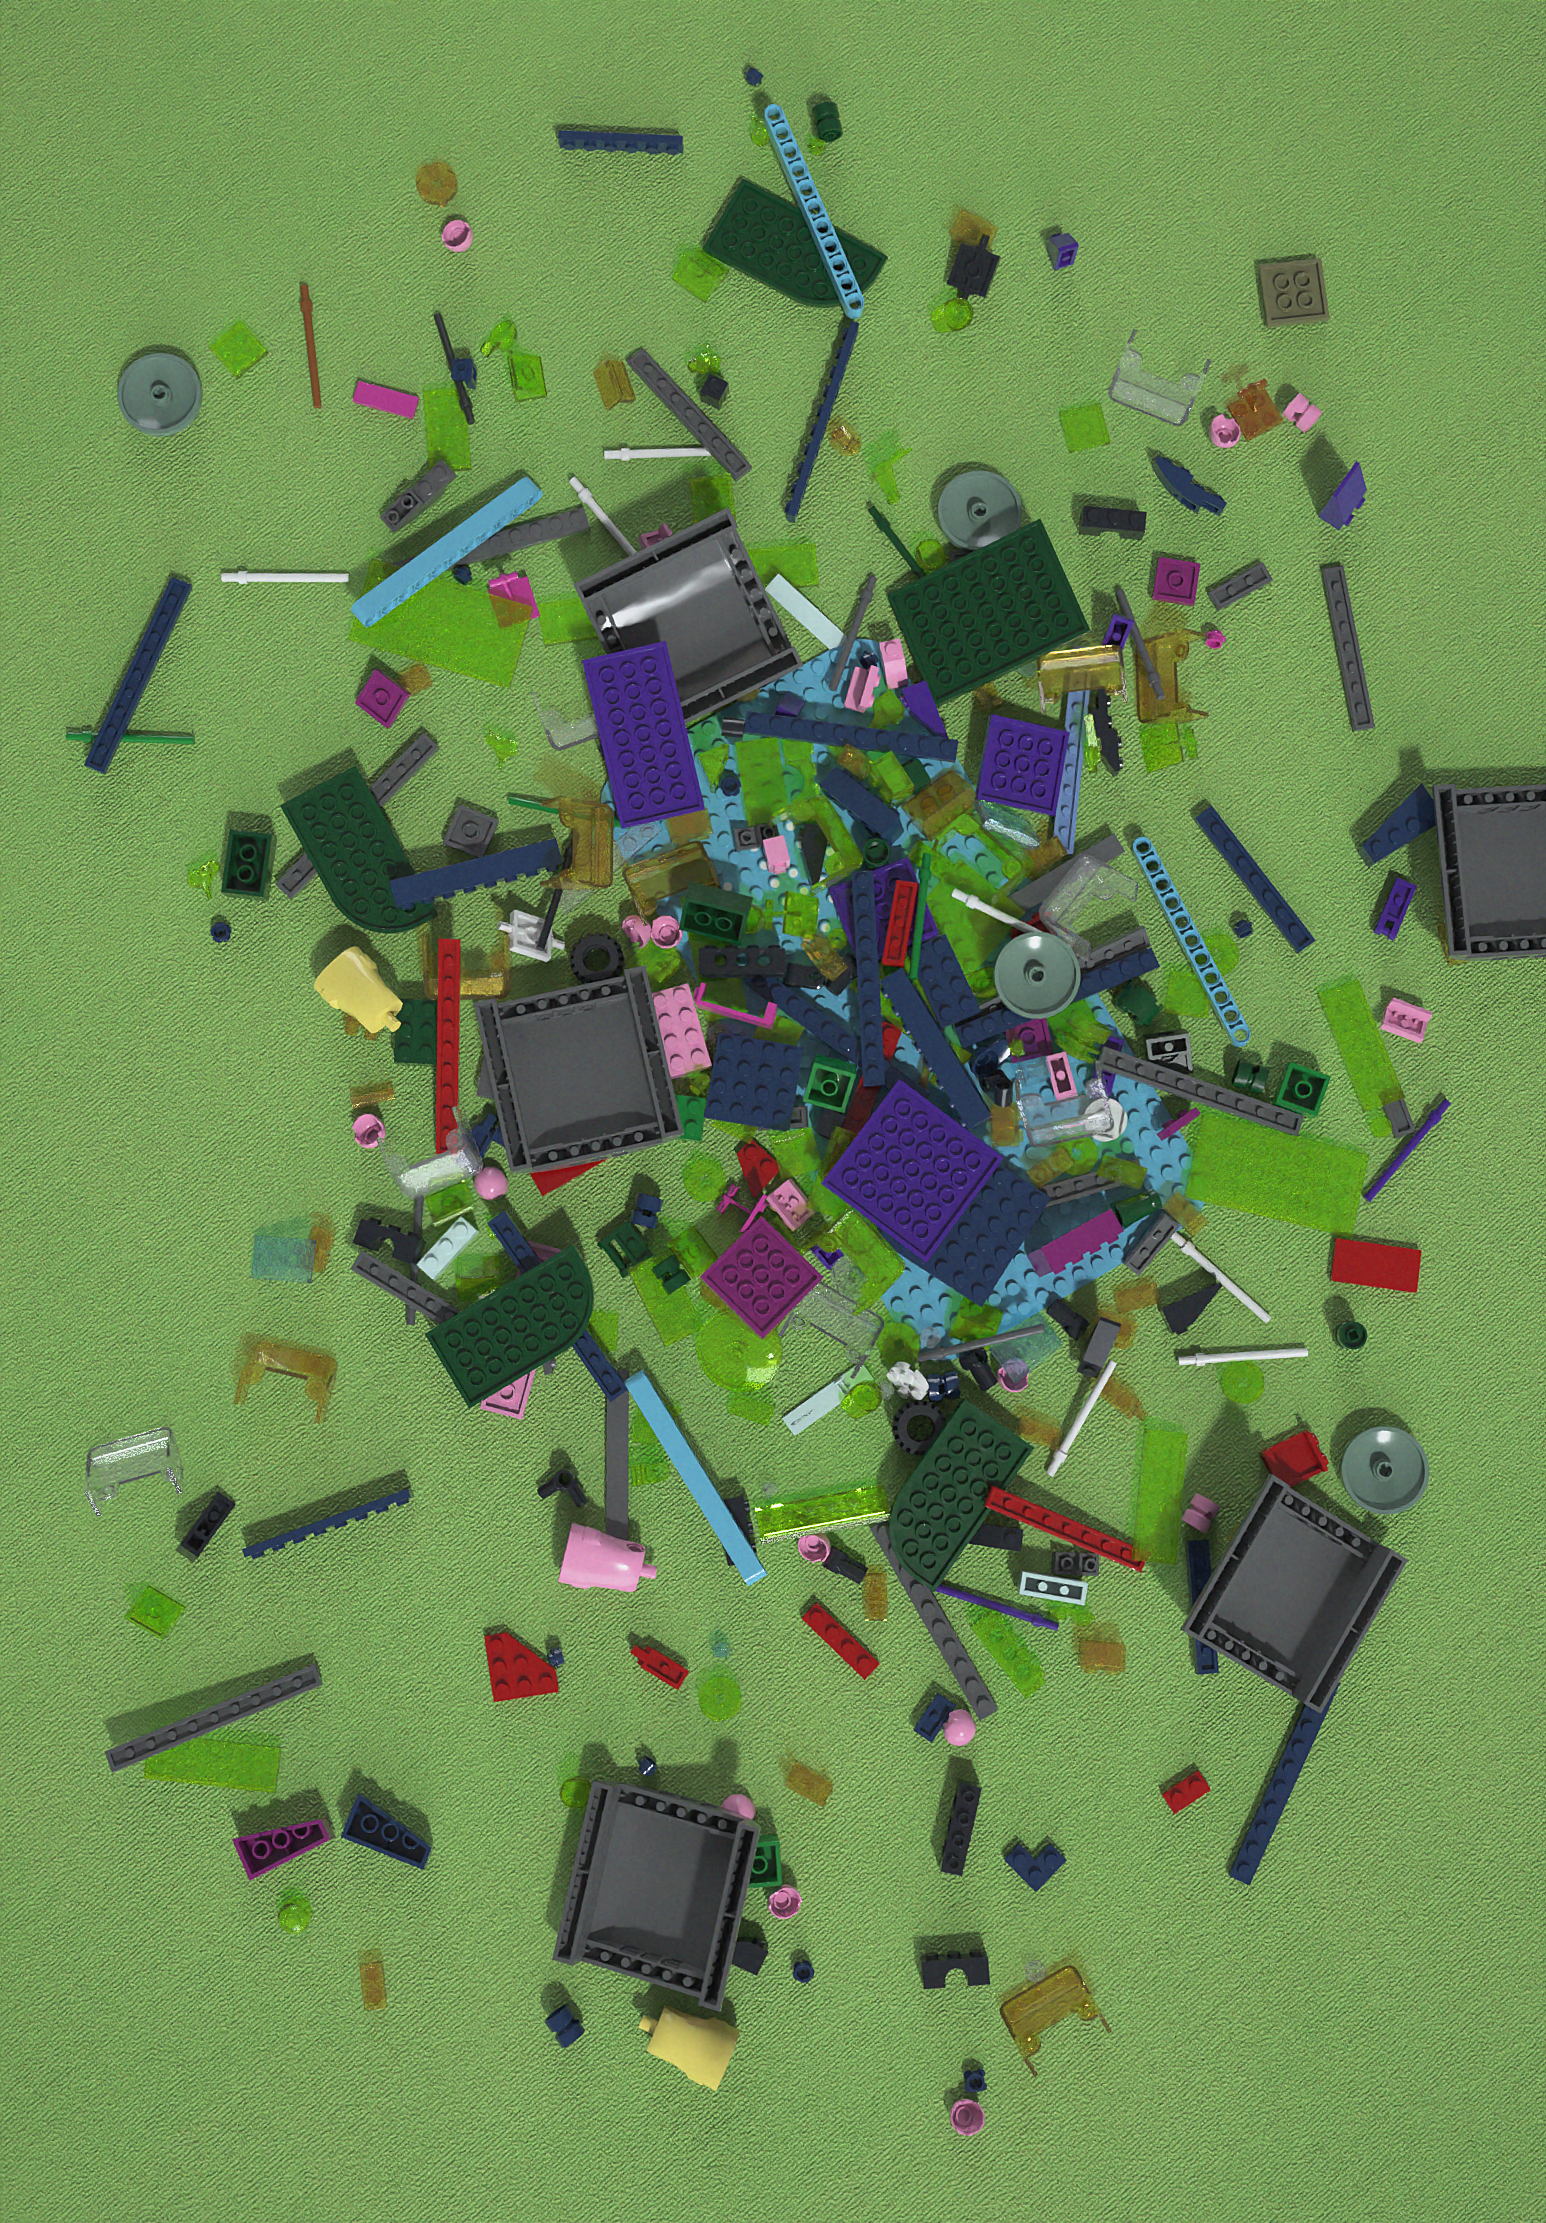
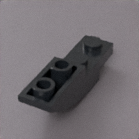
[1088,688,1123,776]

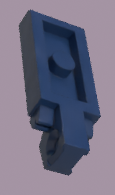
[455,1113,499,1173]

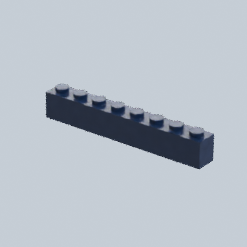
[389,838,563,910]
[880,968,994,1130]

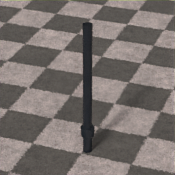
[536,833,581,951]

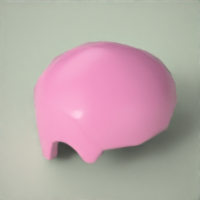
[441,220,473,253]
[1209,414,1241,448]
[622,915,652,948]
[650,915,683,949]
[352,1113,386,1148]
[474,1166,508,1201]
[996,1358,1029,1392]
[798,1529,831,1563]
[943,1709,976,1746]
[721,1794,756,1820]
[767,1884,802,1919]
[949,2099,985,2136]

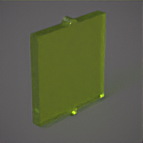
[587,1310,619,1351]

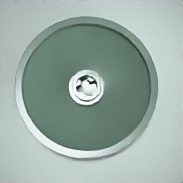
[117,353,203,437]
[937,470,1022,553]
[993,932,1080,1019]
[1340,1426,1429,1515]

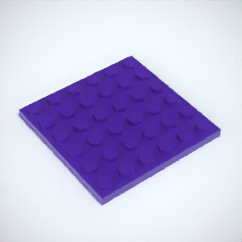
[821,1079,1004,1263]

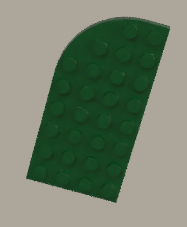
[703,179,888,308]
[280,766,439,934]
[425,1244,595,1409]
[888,1398,1034,1592]

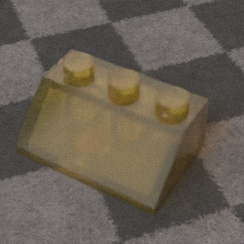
[901,769,981,842]

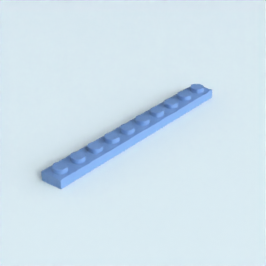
[1051,646,1094,856]

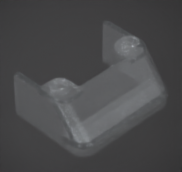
[1108,329,1211,426]
[531,691,600,751]
[1039,855,1138,962]
[1014,1060,1114,1147]
[376,1106,483,1199]
[778,1281,884,1379]
[84,1427,183,1517]

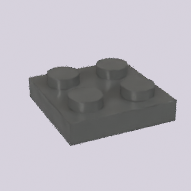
[443,804,499,858]

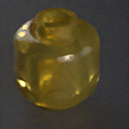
[831,425,861,457]

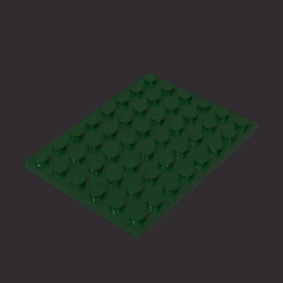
[887,518,1092,708]

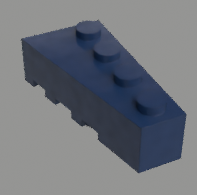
[819,766,904,847]
[1357,783,1436,868]
[341,1793,434,1870]

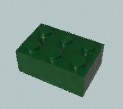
[221,829,277,902]
[679,881,753,946]
[394,998,438,1067]

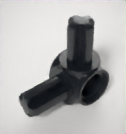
[537,1466,588,1508]

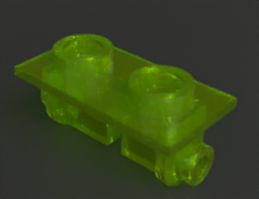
[688,1074,710,1098]

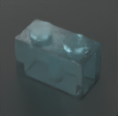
[1014,1056,1052,1088]

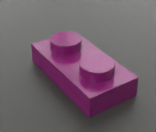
[1157,1107,1201,1141]

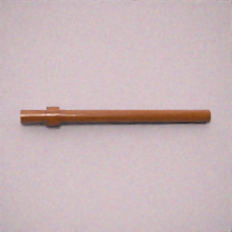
[300,285,322,409]

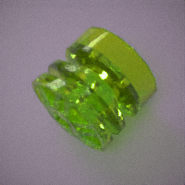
[1054,1009,1112,1064]

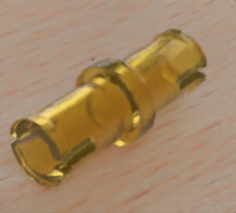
[350,1087,396,1110]

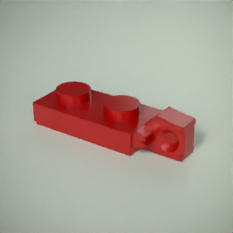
[630,1644,690,1690]

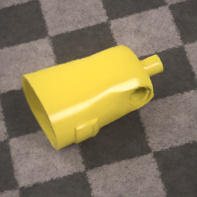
[314,946,403,1033]
[638,2005,740,2091]

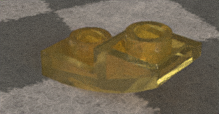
[1020,836,1068,878]
[1026,1146,1076,1190]
[865,1573,888,1621]

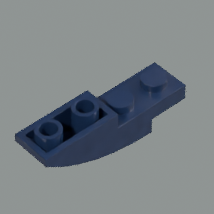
[1152,456,1227,517]

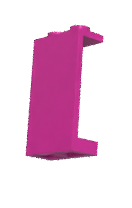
[693,982,778,1030]

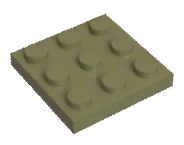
[1258,258,1330,328]

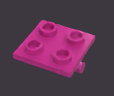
[488,571,540,630]
[716,1184,768,1234]

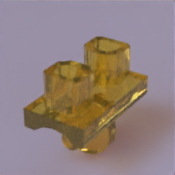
[343,1014,385,1042]

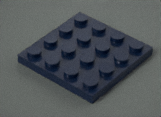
[704,1033,804,1132]

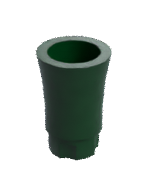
[1110,1189,1162,1230]

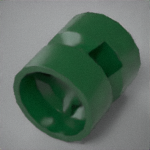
[811,102,843,143]
[861,838,890,871]
[1231,1059,1269,1094]
[651,1254,691,1295]
[1332,1321,1368,1350]

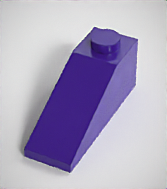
[899,680,949,739]

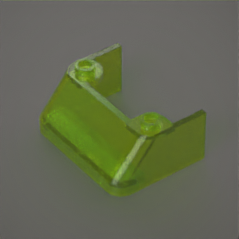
[768,794,863,897]
[932,811,1034,908]
[798,1207,906,1316]

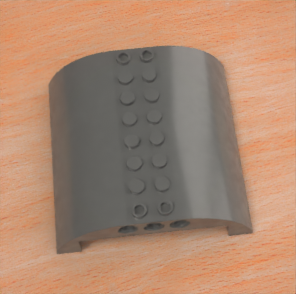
[573,507,804,724]
[1432,784,1546,961]
[474,965,684,1173]
[1180,1474,1408,1714]
[552,1780,761,2012]

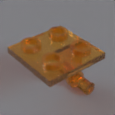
[1227,378,1284,442]

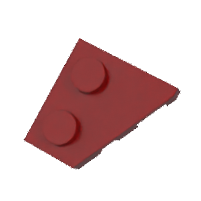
[736,1139,783,1198]

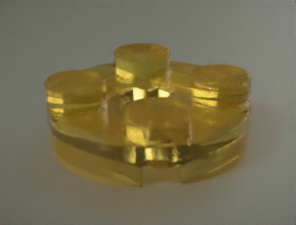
[416,162,458,207]

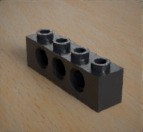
[699,945,785,978]
[938,1778,982,1876]

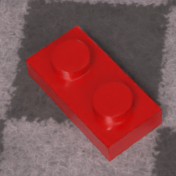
[1161,1770,1211,1814]

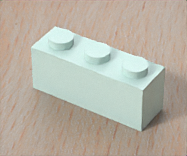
[417,1216,479,1280]
[1017,1570,1088,1605]

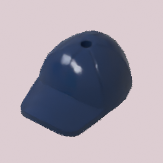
[969,1038,1010,1078]

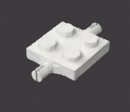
[497,910,565,962]

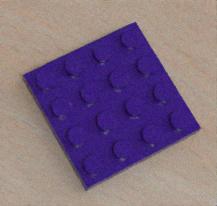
[974,714,1070,816]
[828,857,939,959]

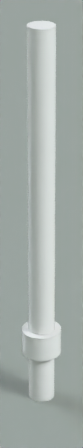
[604,447,711,461]
[569,477,637,556]
[221,571,349,584]
[951,888,1070,946]
[1171,1232,1271,1323]
[1177,1348,1308,1366]
[1046,1359,1117,1477]

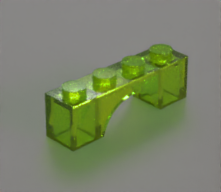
[823,689,906,763]
[782,739,822,826]

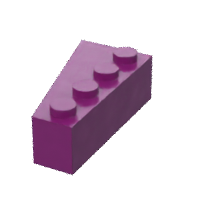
[1027,1209,1124,1278]
[232,1817,336,1881]

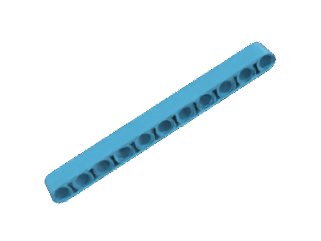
[764,104,864,319]
[351,477,543,627]
[1133,837,1251,1047]
[624,1369,768,1586]

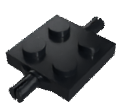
[947,234,1001,307]

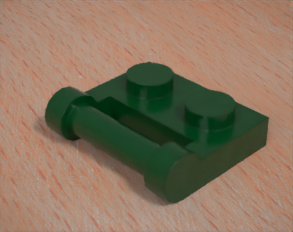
[597,1221,654,1279]

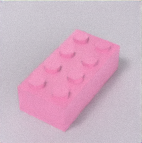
[652,983,712,1080]

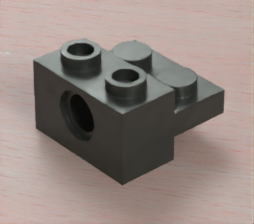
[1143,1028,1193,1074]

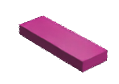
[353,381,419,420]

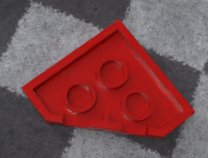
[484,1632,560,1702]

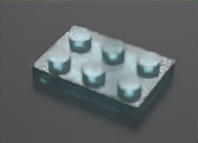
[974,799,1040,850]
[251,1235,316,1283]
[988,1310,1064,1383]

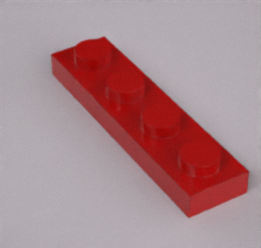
[882,880,918,968]
[801,1602,880,1680]

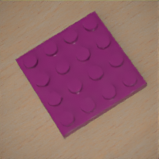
[700,1216,824,1339]

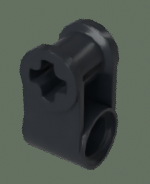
[783,963,825,990]
[979,1069,1013,1107]

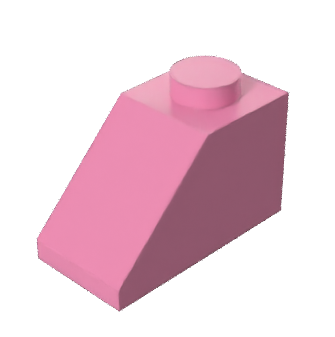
[878,638,908,690]

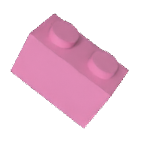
[763,835,790,875]
[1045,1051,1078,1101]

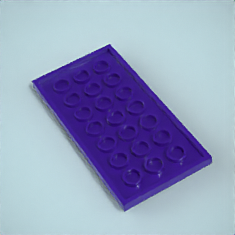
[582,641,705,829]

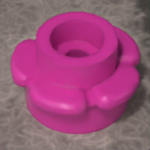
[1205,630,1226,649]

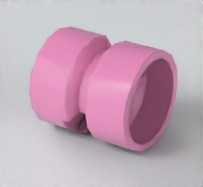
[1282,393,1323,433]
[1181,1493,1221,1534]

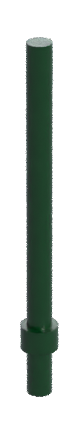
[868,506,926,579]

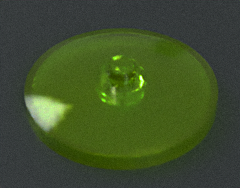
[696,1308,783,1392]

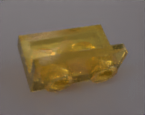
[949,209,999,250]
[1089,1309,1139,1351]

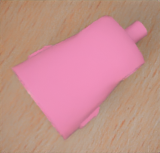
[558,1522,657,1592]

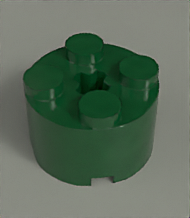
[1114,980,1164,1028]

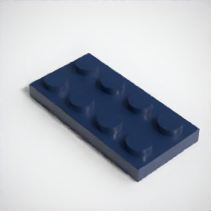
[906,934,981,1029]

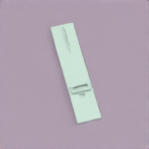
[765,574,847,650]
[782,1362,874,1436]

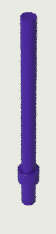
[1363,1099,1451,1202]
[936,1583,1059,1631]

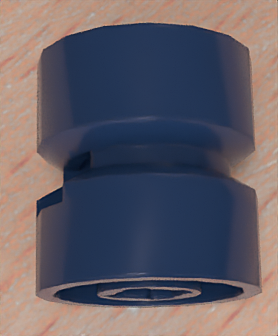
[629,1193,664,1229]
[926,1371,960,1402]
[544,2003,585,2048]

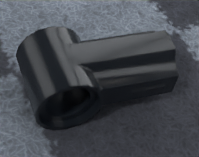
[721,717,745,745]
[823,952,857,997]
[1045,1298,1091,1341]
[959,1347,998,1391]
[821,1546,868,1585]

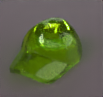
[930,298,974,333]
[480,320,518,358]
[965,966,997,998]
[841,1380,883,1419]

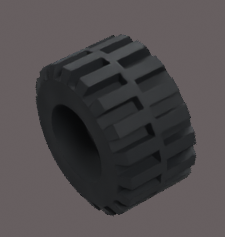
[570,932,625,984]
[892,1400,946,1456]

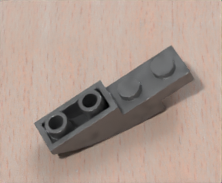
[380,459,457,533]

